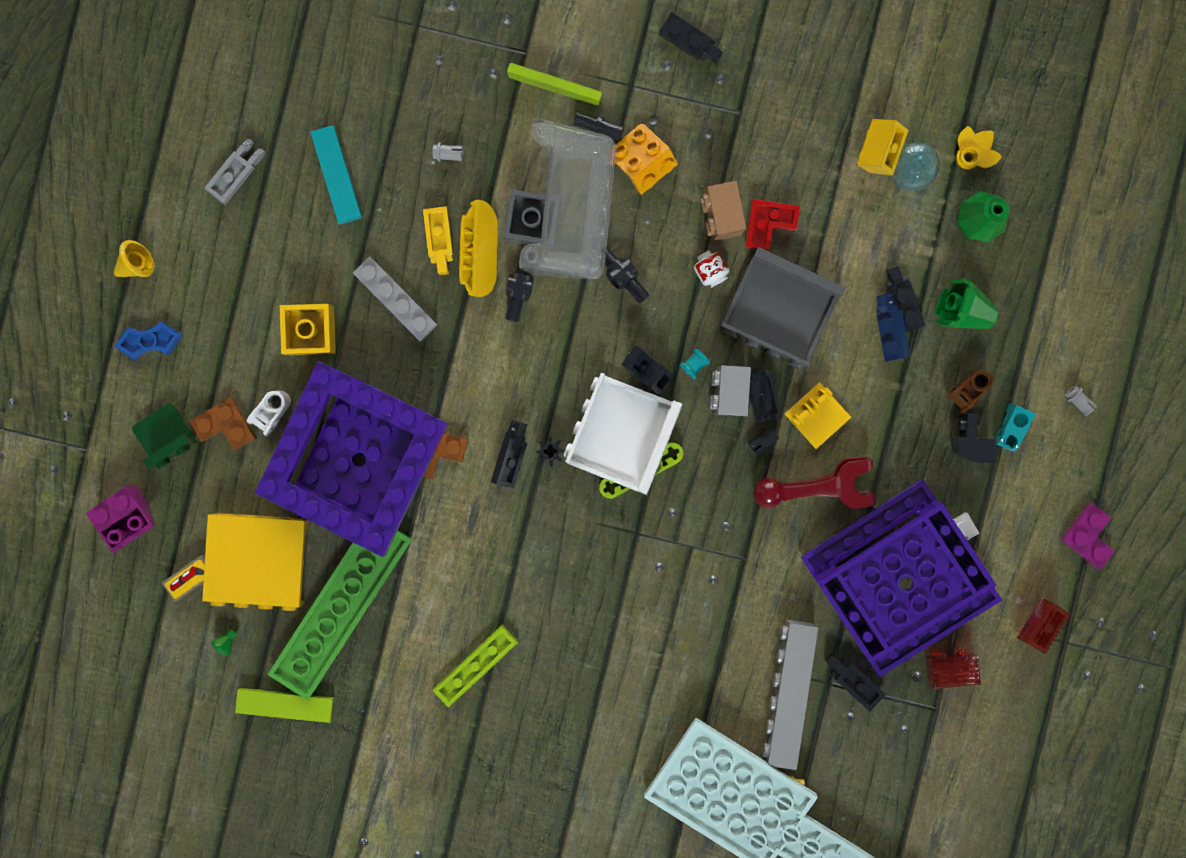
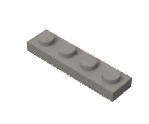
[353,256,437,341]

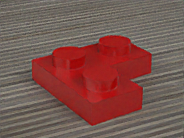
[745,199,800,251]

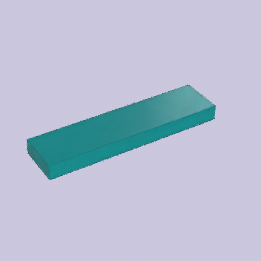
[310,125,363,225]

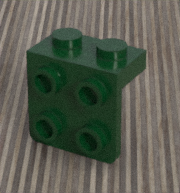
[132,404,197,470]

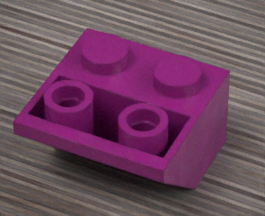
[86,485,154,553]

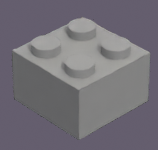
[710,365,751,416]

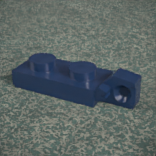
[877,294,910,362]

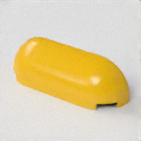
[459,200,498,297]

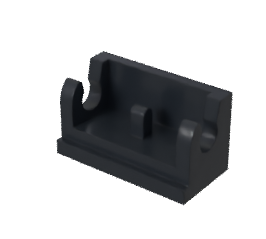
[749,370,783,423]

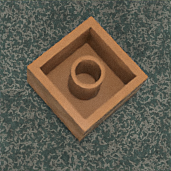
[700,181,746,242]

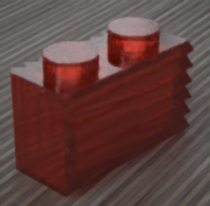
[1017,598,1070,654]
[926,649,981,689]

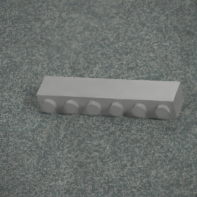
[762,620,818,770]

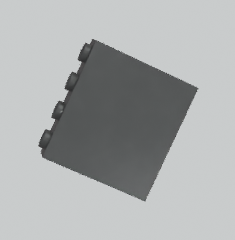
[719,247,846,369]

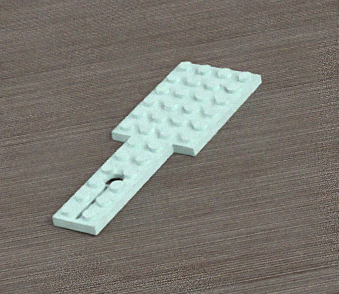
[644,718,875,858]

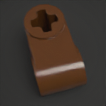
[945,370,993,414]

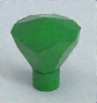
[211,629,238,656]

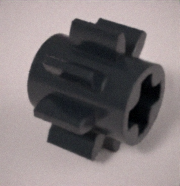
[536,436,565,466]

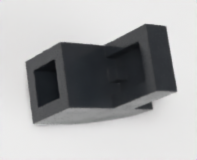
[621,345,675,396]
[950,414,996,463]

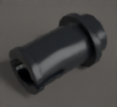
[748,427,780,456]

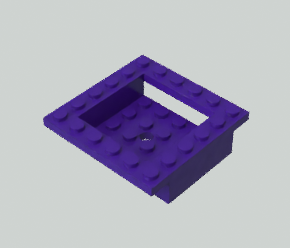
[255,361,449,557]
[800,479,1002,677]

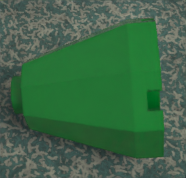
[956,191,1010,243]
[934,279,998,329]

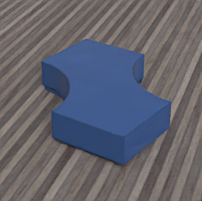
[114,321,183,360]

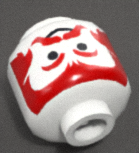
[694,250,730,288]

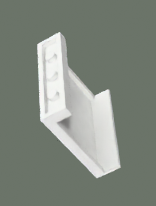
[564,372,682,495]

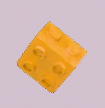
[607,124,678,195]

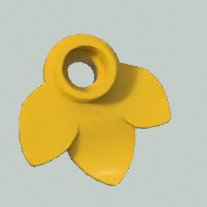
[956,126,1002,170]

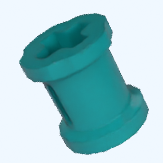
[679,348,711,380]

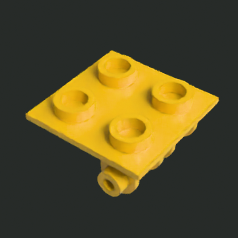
[785,382,851,449]

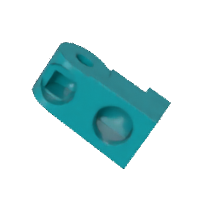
[995,403,1036,452]

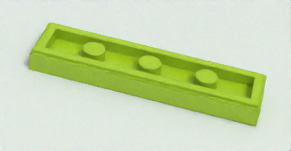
[507,63,602,107]
[432,624,518,708]
[235,688,334,723]

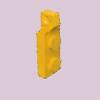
[423,206,453,275]

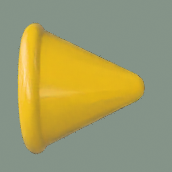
[114,240,155,277]

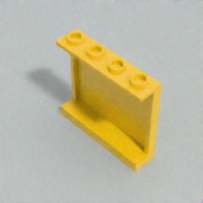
[202,513,310,611]

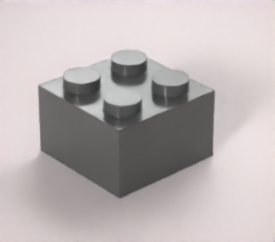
[504,189,560,249]

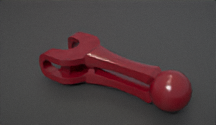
[753,457,876,509]

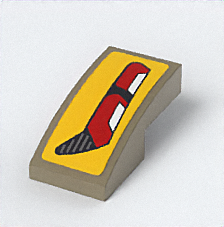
[162,554,205,602]

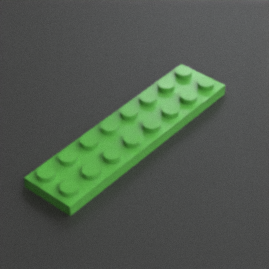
[267,530,413,700]

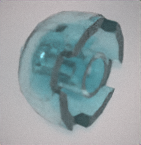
[893,142,940,192]

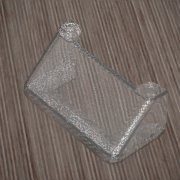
[519,119,616,280]

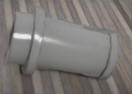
[433,142,463,162]
[1065,386,1097,416]

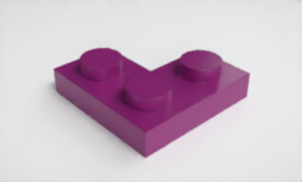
[1060,503,1115,570]

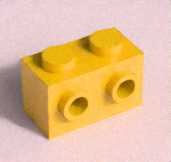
[857,119,909,176]

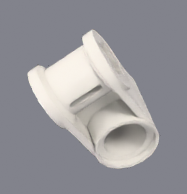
[247,391,291,436]

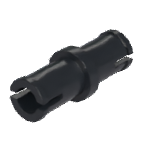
[574,110,624,141]

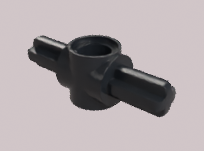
[595,245,649,303]
[505,252,534,322]

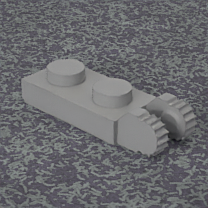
[204,139,265,205]

